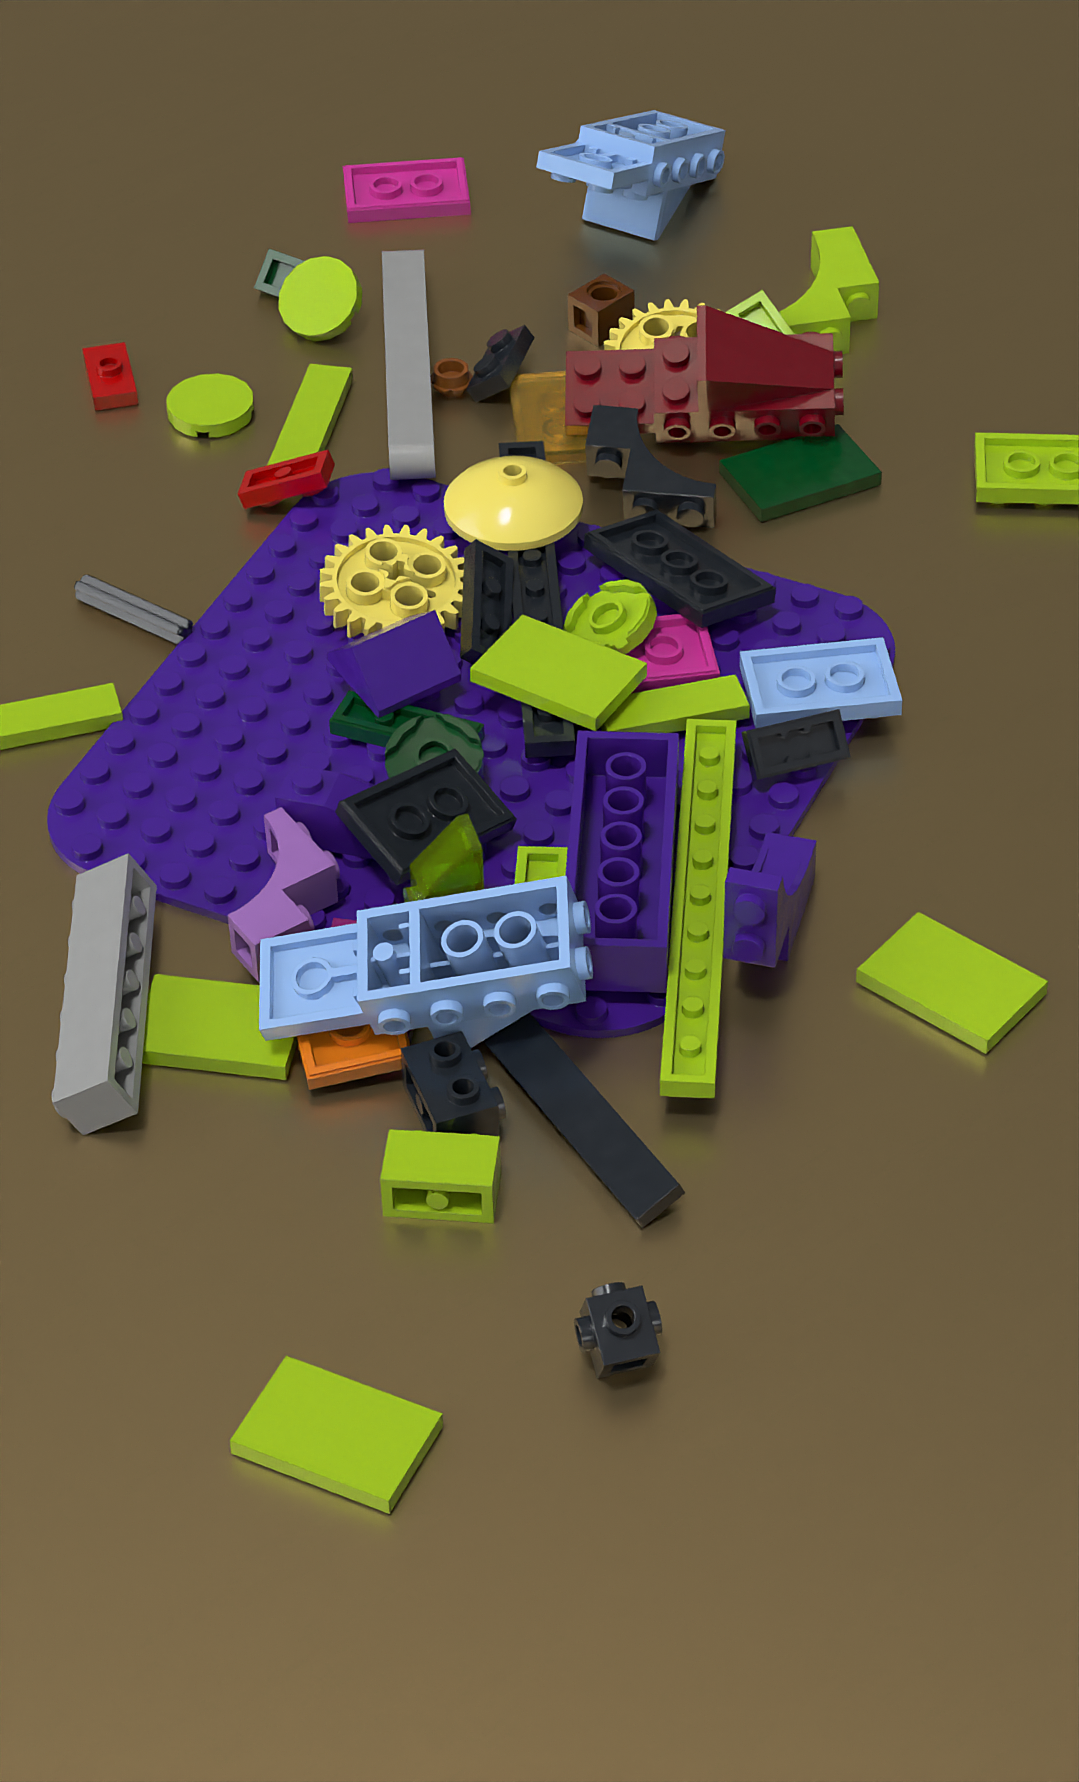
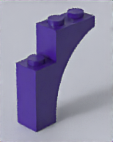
[723,832,817,968]

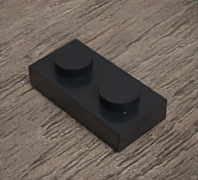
[466,325,535,402]

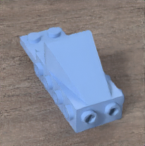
[536,110,726,241]
[259,876,593,1048]

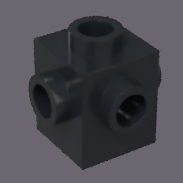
[574,1282,662,1379]

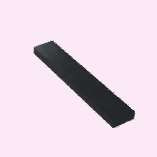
[483,1012,685,1228]

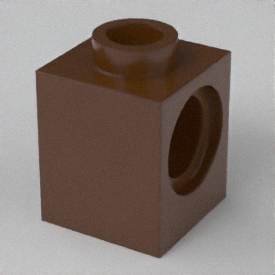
[567,273,635,347]

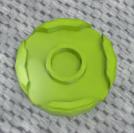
[279,256,362,341]
[167,373,254,438]
[563,580,657,654]

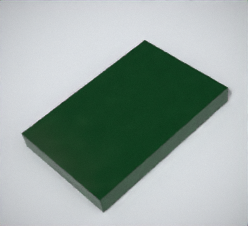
[719,424,882,522]

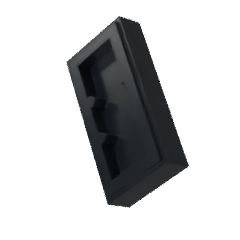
[741,709,851,781]

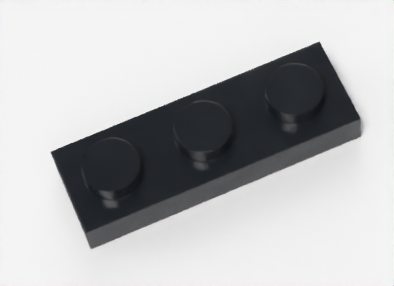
[460,539,514,665]

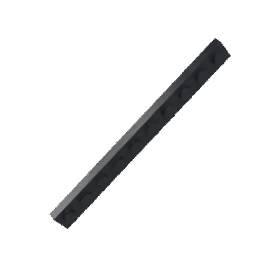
[499,441,575,758]

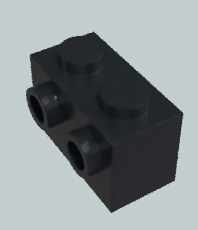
[400,1031,506,1136]

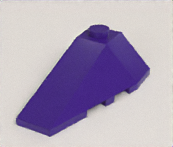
[275,764,488,877]

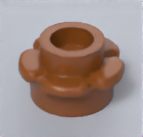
[430,358,473,397]

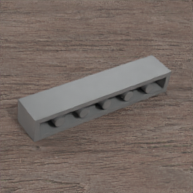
[51,853,157,1135]

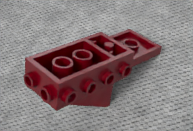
[565,305,844,443]

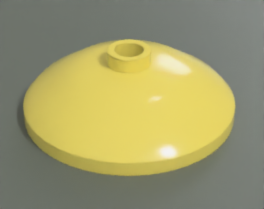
[444,456,583,551]

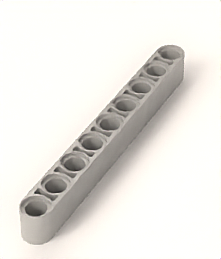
[382,249,436,480]

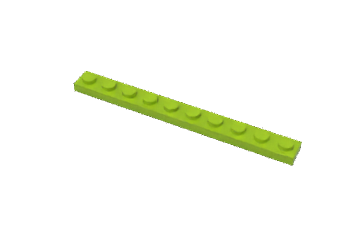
[660,719,736,1098]

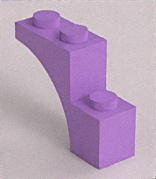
[228,807,340,982]

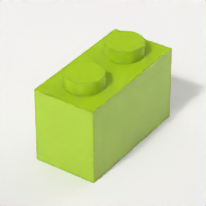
[380,1129,501,1224]

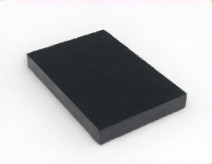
[335,748,517,885]

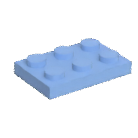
[740,637,903,728]

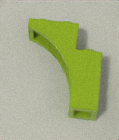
[779,226,879,354]

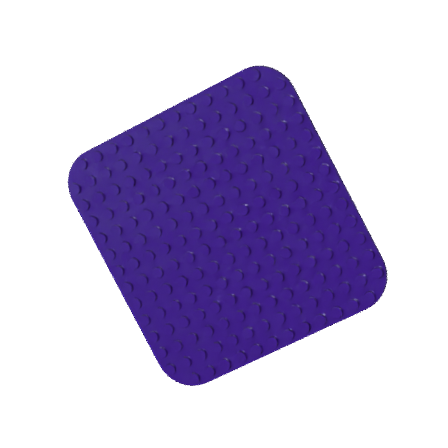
[47,468,895,1038]

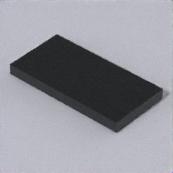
[584,510,776,628]

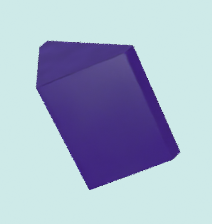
[327,610,461,718]

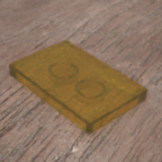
[508,371,587,464]

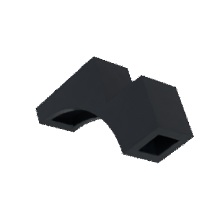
[585,405,717,528]

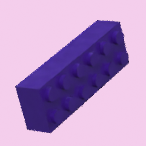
[565,731,679,993]

